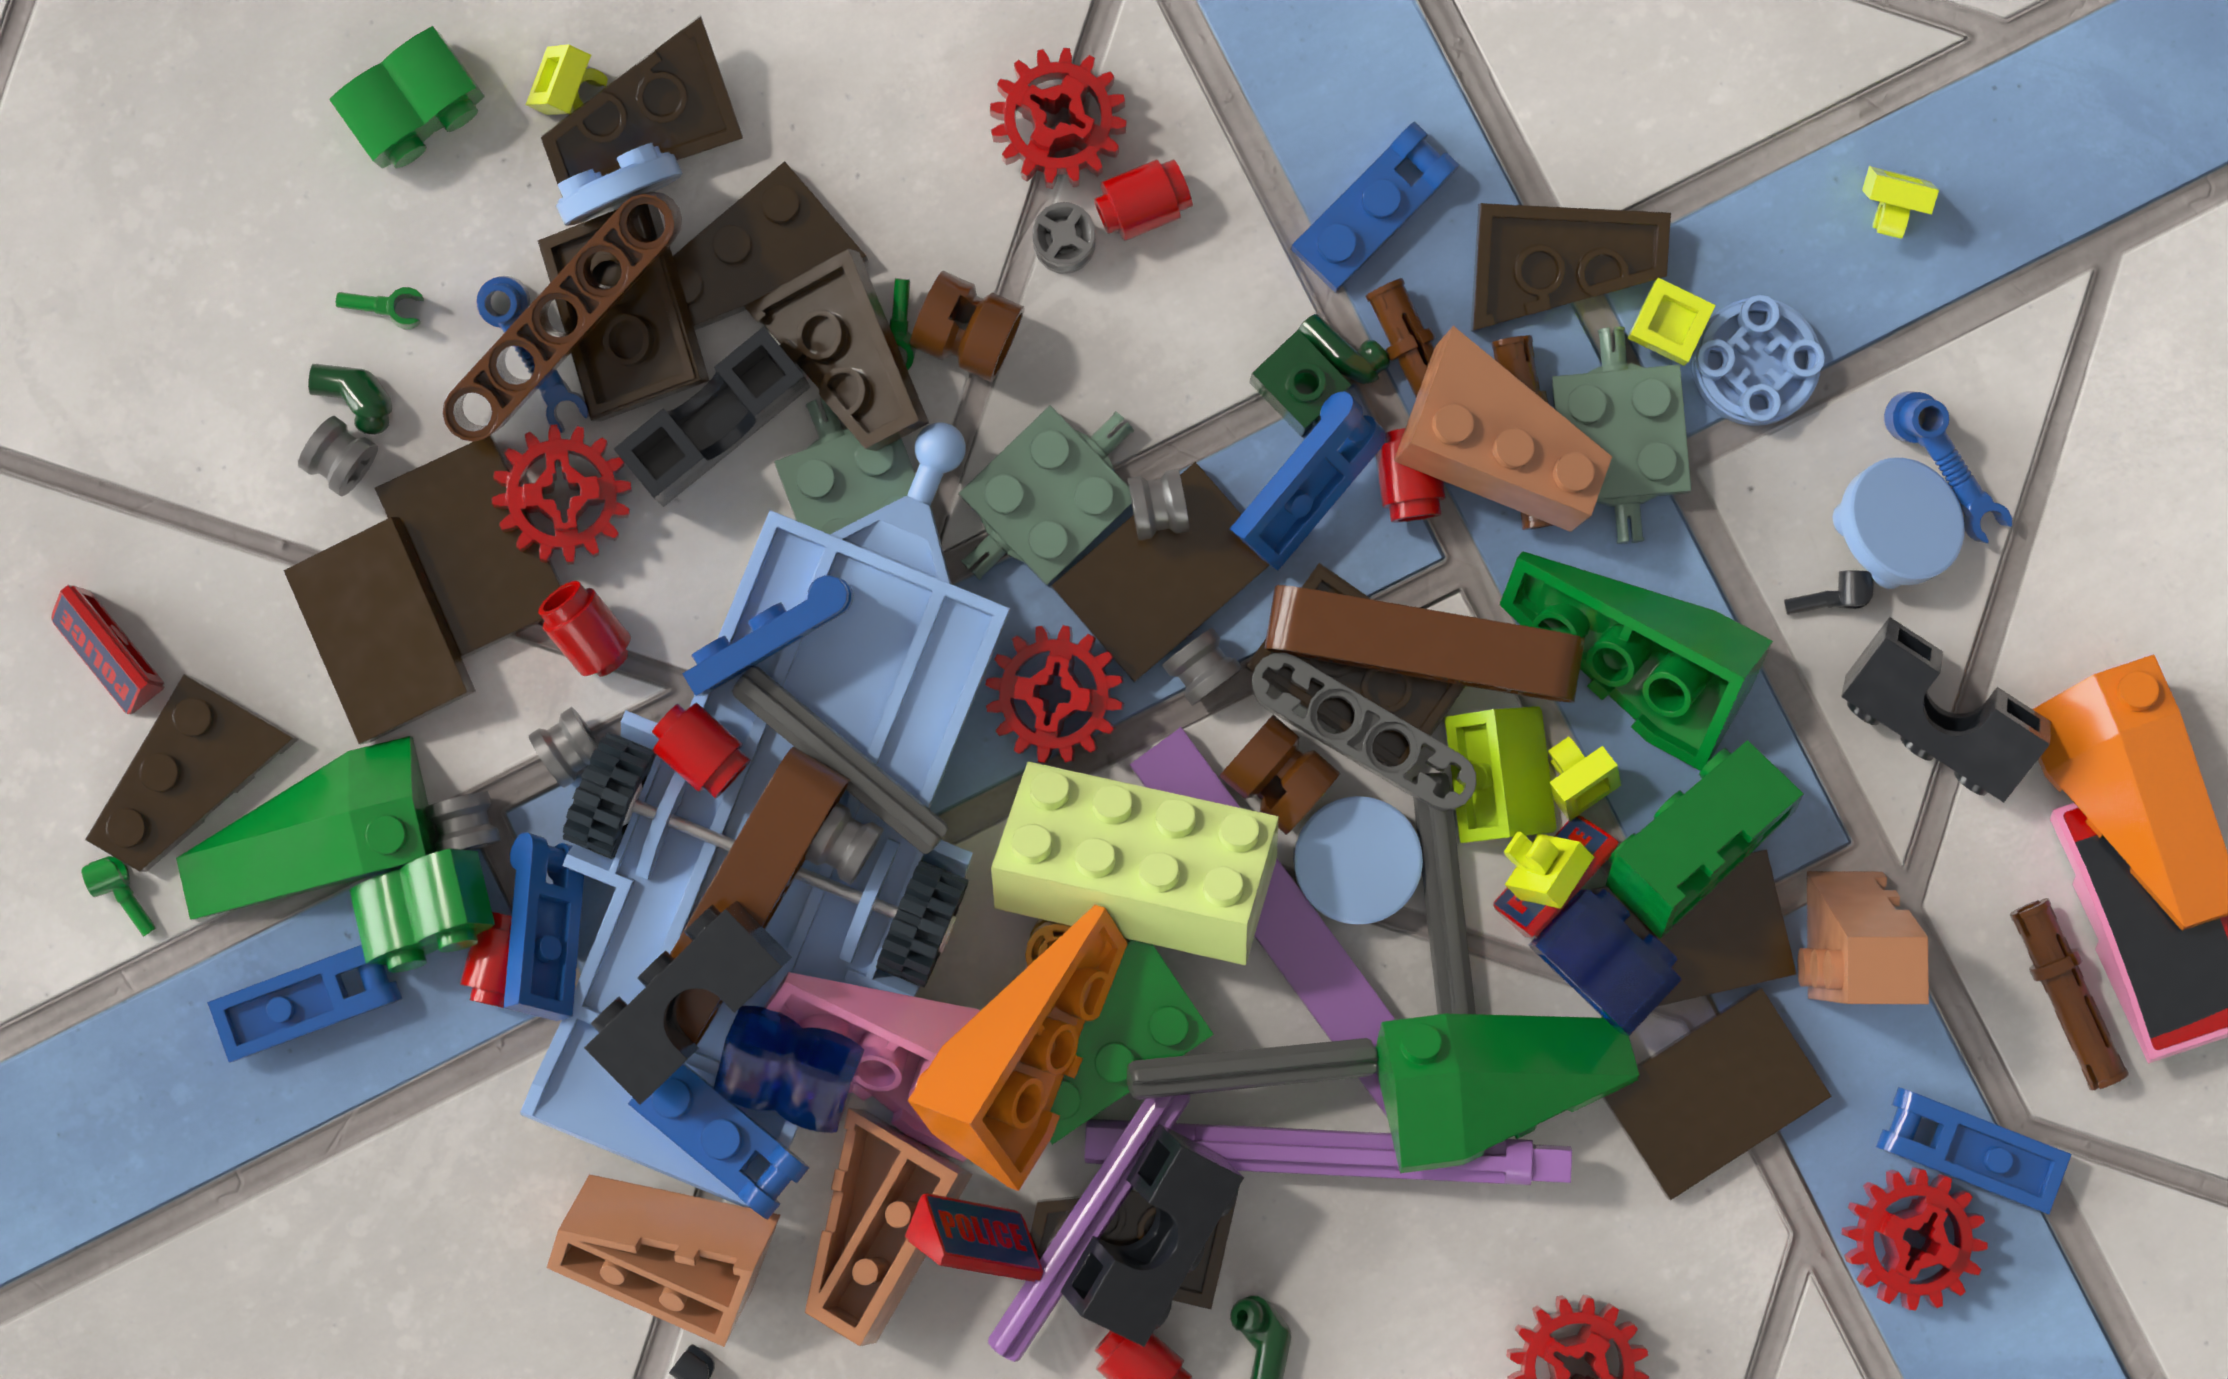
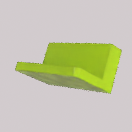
[1445,706,1557,843]

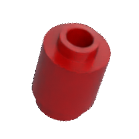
[1094,159,1193,241]
[1375,428,1446,523]
[538,581,631,677]
[652,702,751,799]
[460,912,512,1008]
[1094,1331,1192,1379]

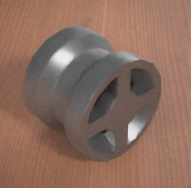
[1032,202,1095,274]
[298,416,378,497]
[1128,469,1190,540]
[1162,627,1243,706]
[528,707,599,788]
[425,791,501,852]
[805,802,883,885]

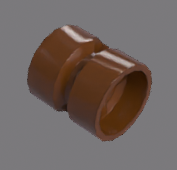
[910,271,1025,382]
[1219,714,1341,835]

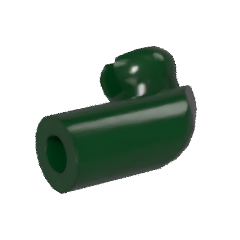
[1298,314,1390,384]
[308,364,392,435]
[1230,1295,1292,1379]

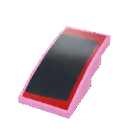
[2050,803,2228,1064]

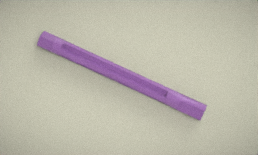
[1085,1119,1572,1185]

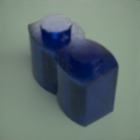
[1528,889,1682,1036]
[713,1006,864,1133]

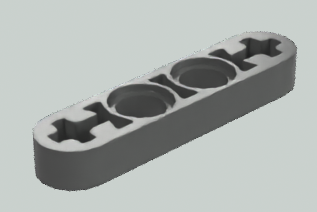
[1252,653,1476,811]

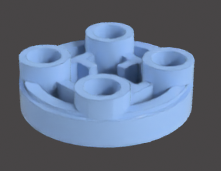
[556,143,683,226]
[1692,295,1825,426]
[1832,458,1965,589]
[1293,796,1423,925]

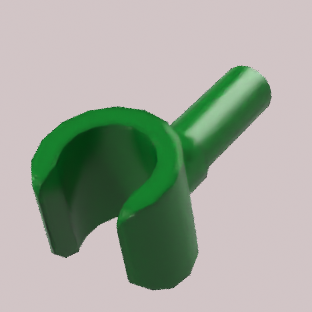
[889,278,916,370]
[335,287,424,329]
[81,856,156,937]

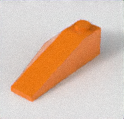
[2033,654,2228,931]

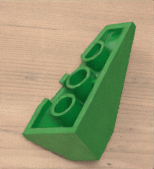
[1499,551,1773,771]
[176,736,437,920]
[1376,1013,1640,1174]

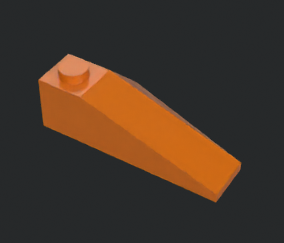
[908,905,1127,1191]

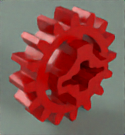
[990,48,1127,189]
[492,424,632,565]
[985,625,1125,763]
[1841,1167,1988,1311]
[1506,1294,1649,1379]

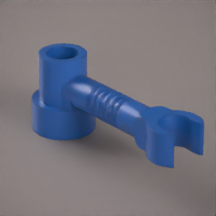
[477,276,589,433]
[1884,391,2012,543]

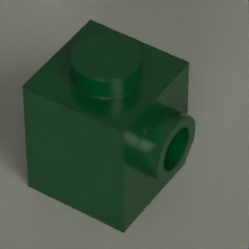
[1249,330,1351,437]

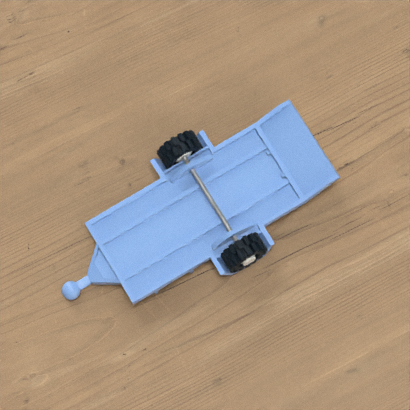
[520,422,1011,1208]

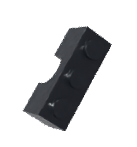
[613,327,811,507]
[1841,617,2051,803]
[584,901,792,1105]
[1060,1124,1244,1347]

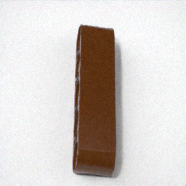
[442,191,682,442]
[1264,585,1585,703]
[670,746,850,1045]

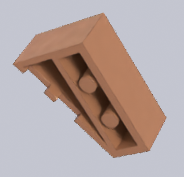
[1394,326,1612,532]
[1797,871,1929,1004]
[805,1108,973,1346]
[547,1174,781,1347]

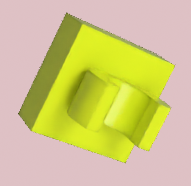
[525,44,608,115]
[1862,166,1939,239]
[1627,278,1716,366]
[1548,736,1621,822]
[1504,831,1594,909]

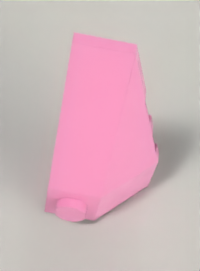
[760,972,980,1162]

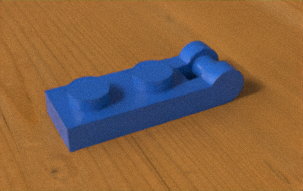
[1290,121,1460,293]
[1230,391,1386,571]
[682,575,853,696]
[504,832,584,1021]
[207,945,402,1063]
[628,1063,810,1220]
[1876,1087,2072,1214]

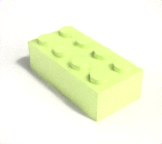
[991,761,1279,965]

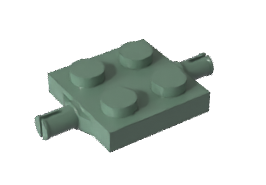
[1552,327,1691,544]
[774,398,915,534]
[958,405,1134,585]

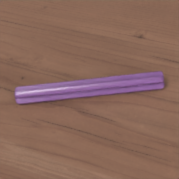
[988,1094,1191,1362]

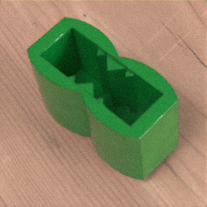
[329,26,485,169]
[349,848,495,973]

